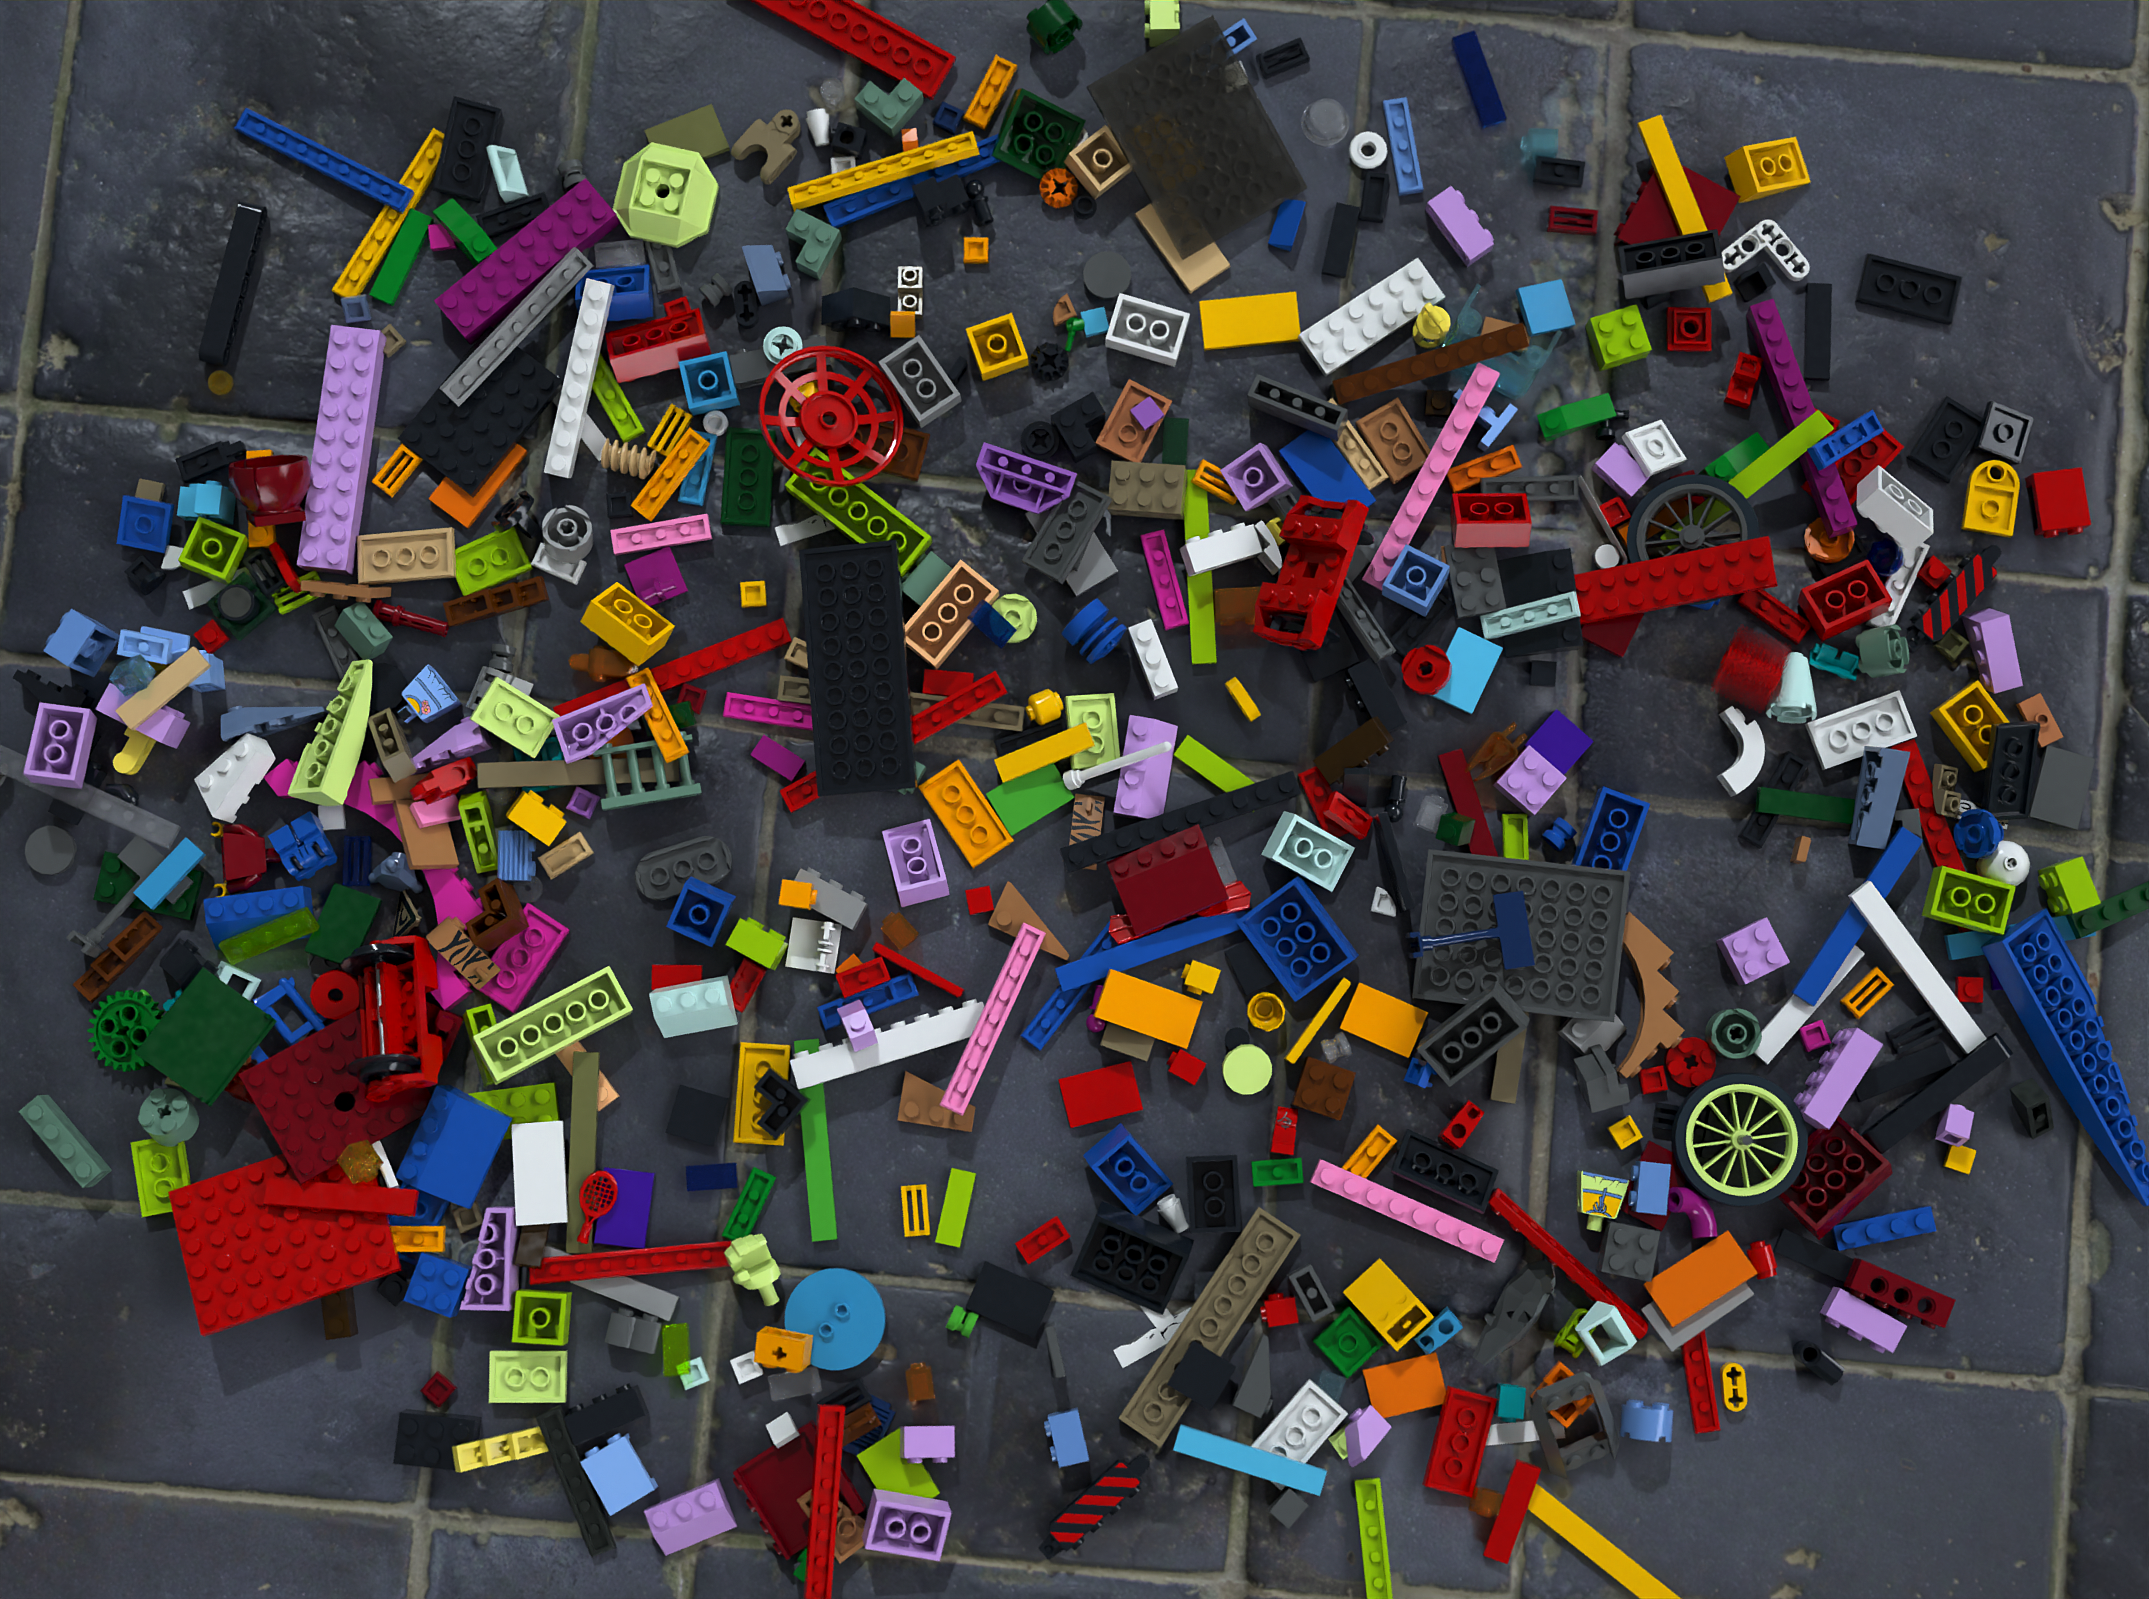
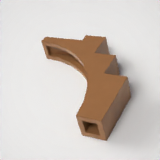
[1616,912,1685,1078]

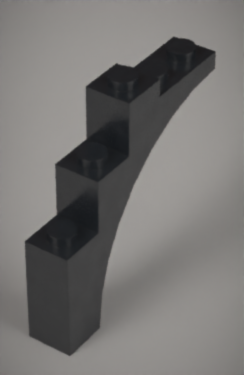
[13,669,107,825]

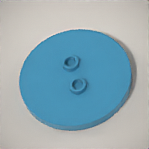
[785,1268,886,1370]

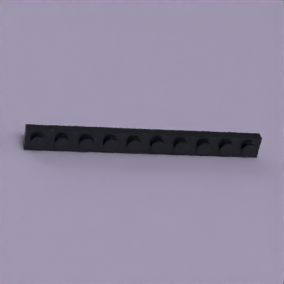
[1059,771,1301,873]

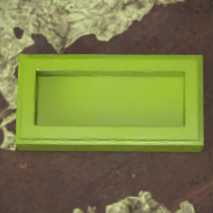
[1501,814,1529,860]

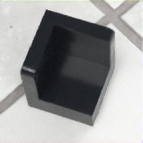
[1733,262,1776,303]

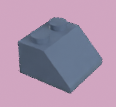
[742,245,792,306]

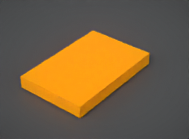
[1339,982,1428,1058]

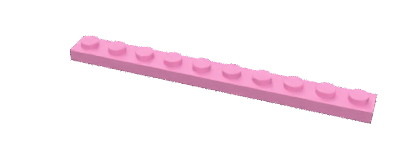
[1362,362,1500,591]

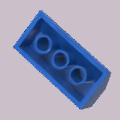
[203,886,315,950]

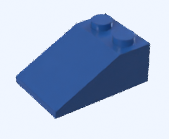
[1083,1123,1173,1216]

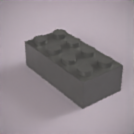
[1417,981,1529,1087]

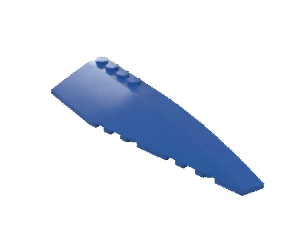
[1981,908,2149,1207]

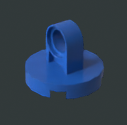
[1954,809,2004,859]

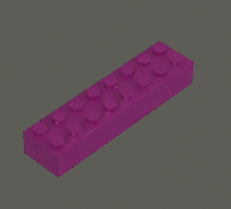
[434,178,621,345]

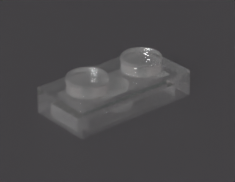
[594,239,646,270]

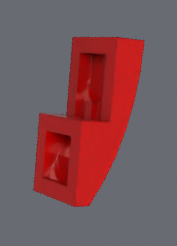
[1723,352,1763,409]

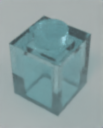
[1521,128,1558,160]
[109,654,156,696]

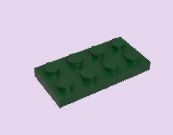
[93,851,204,921]

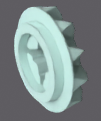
[763,327,802,364]

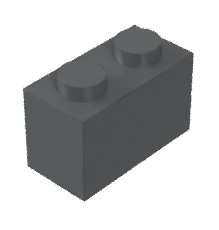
[1287,1263,1335,1322]

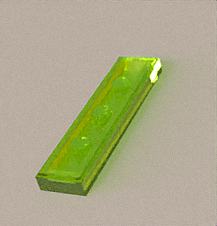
[219,906,320,965]

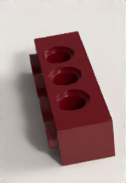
[1844,1258,1956,1330]

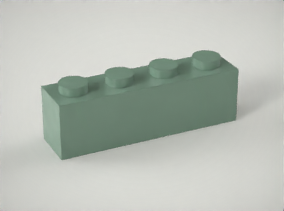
[19,1095,112,1188]

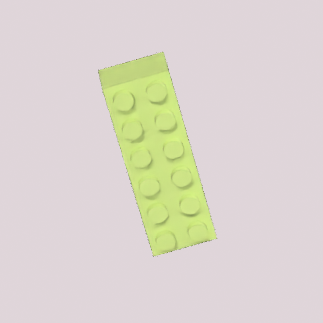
[472,966,633,1085]

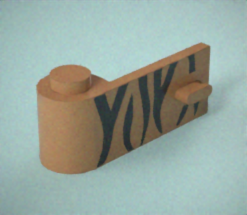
[1069,793,1105,870]
[426,916,501,990]

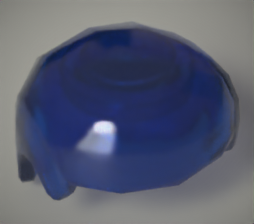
[1866,538,1904,577]

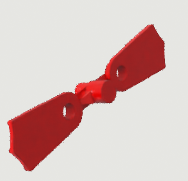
[1108,881,1251,945]

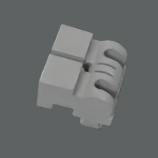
[466,666,534,711]

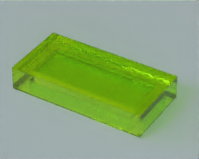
[662,1323,691,1377]

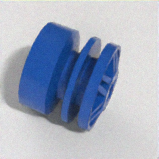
[1061,598,1127,665]

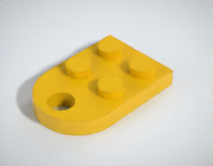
[1961,460,2020,538]

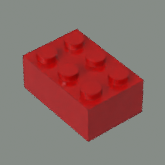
[1450,493,1532,548]
[1797,559,1893,642]

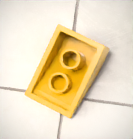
[1724,137,1811,203]

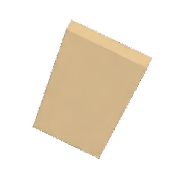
[1135,187,1230,293]
[357,527,456,585]

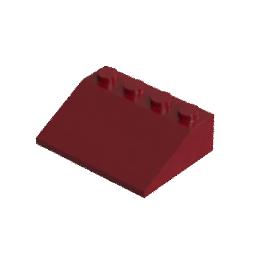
[1106,824,1229,936]
[1762,1115,1893,1240]

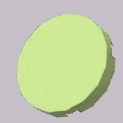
[988,594,1037,643]
[1222,1044,1272,1094]

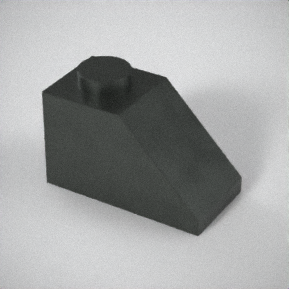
[2010,1078,2054,1140]

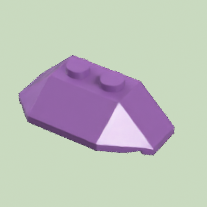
[976,442,1077,514]

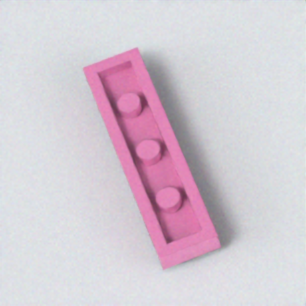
[610,514,712,556]

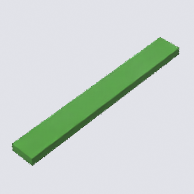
[794,1039,838,1242]

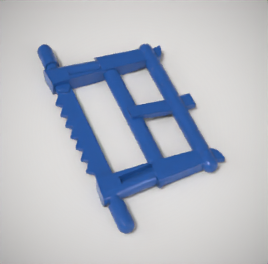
[251,976,327,1064]

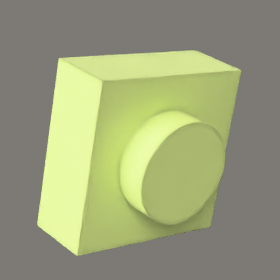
[1328,1423,1348,1460]

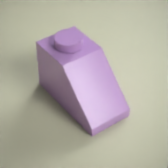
[837,999,878,1052]
[1345,1405,1392,1467]

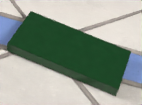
[720,427,776,527]

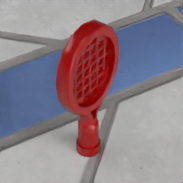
[576,1170,618,1244]

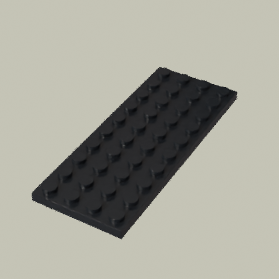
[799,540,917,797]

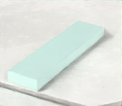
[1480,591,1581,640]

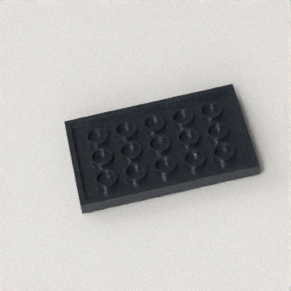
[397,325,564,497]

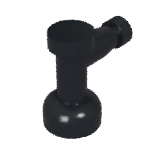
[1595,410,1630,441]

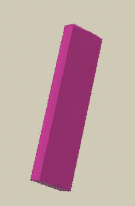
[1140,529,1189,630]
[723,692,813,731]

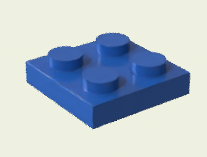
[117,495,175,553]

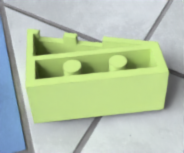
[1144,0,1180,47]

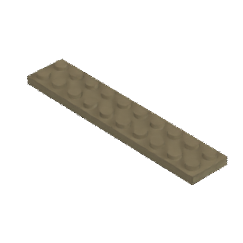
[1118,1206,1301,1447]

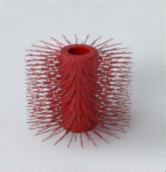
[1710,624,1792,712]

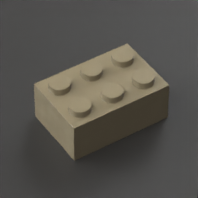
[1107,461,1188,520]

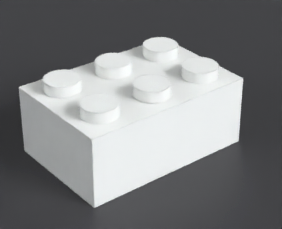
[1105,293,1190,367]
[1856,465,1933,552]

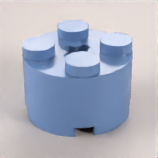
[1620,1399,1673,1442]

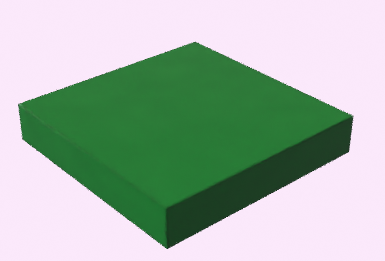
[1312,1306,1384,1379]

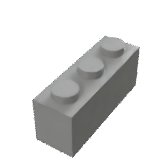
[794,867,868,931]

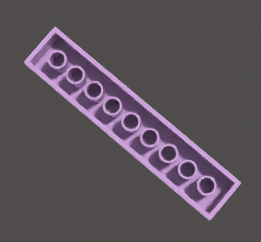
[297,325,386,576]

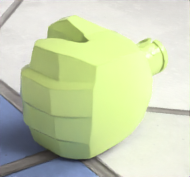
[724,1234,781,1306]

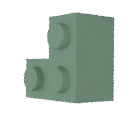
[854,78,924,138]
[785,209,842,281]

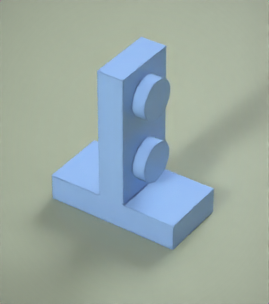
[1451,389,1518,452]

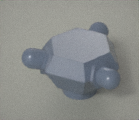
[368,852,423,893]

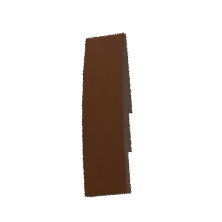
[443,576,549,627]
[72,911,163,1003]

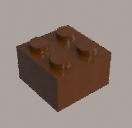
[1291,1057,1356,1121]

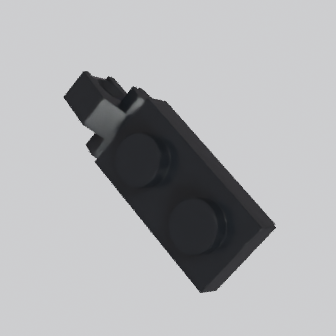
[175,441,247,483]

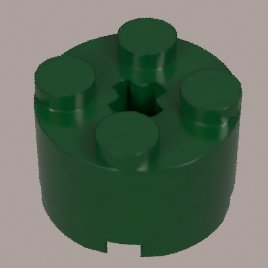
[1027,0,1082,54]

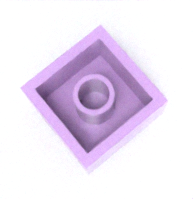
[1493,745,1567,818]
[1716,917,1790,985]

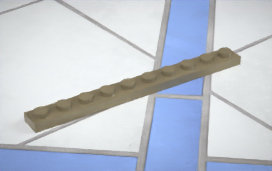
[777,675,1025,732]

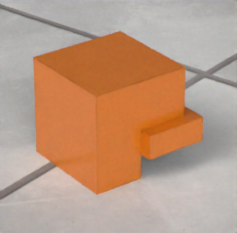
[1530,1361,1593,1428]

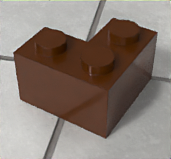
[465,878,529,952]

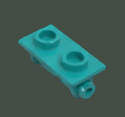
[1809,643,1860,681]

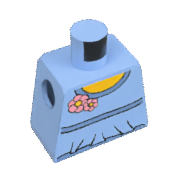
[398,664,462,723]

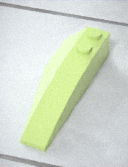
[288,659,373,806]

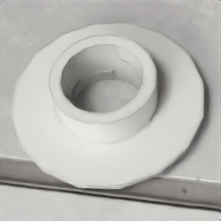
[1349,132,1387,169]

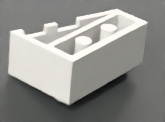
[194,733,276,823]

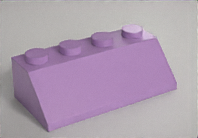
[1113,715,1178,820]

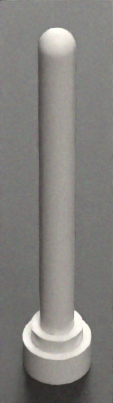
[1063,741,1172,790]

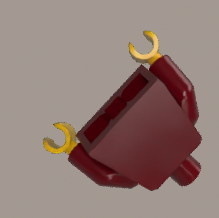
[211,822,281,897]

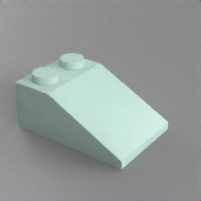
[1261,811,1355,892]

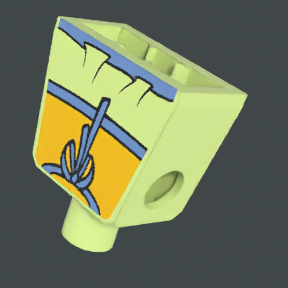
[1577,1171,1629,1232]

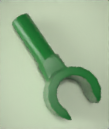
[1065,318,1085,352]

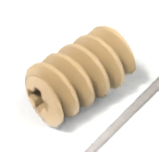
[601,438,656,479]

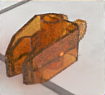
[568,646,638,682]
[1465,722,1528,782]

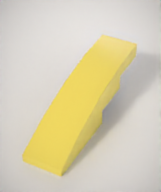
[452,1426,549,1472]

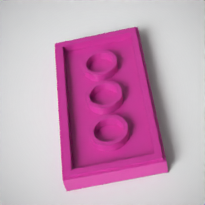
[472,903,570,1013]

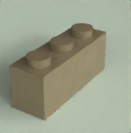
[368,707,417,782]

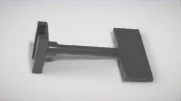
[66,834,194,958]

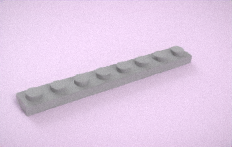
[439,247,594,406]

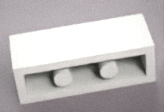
[1180,523,1263,577]
[1128,619,1178,700]

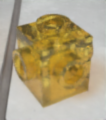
[337,1140,384,1184]

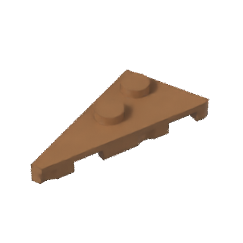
[988,881,1069,961]

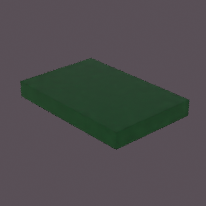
[304,883,382,965]

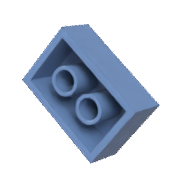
[43,609,120,677]

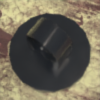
[491,490,540,539]

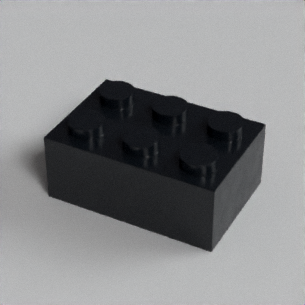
[1186,1154,1241,1234]
[393,1409,482,1472]

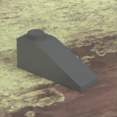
[1232,1333,1273,1418]

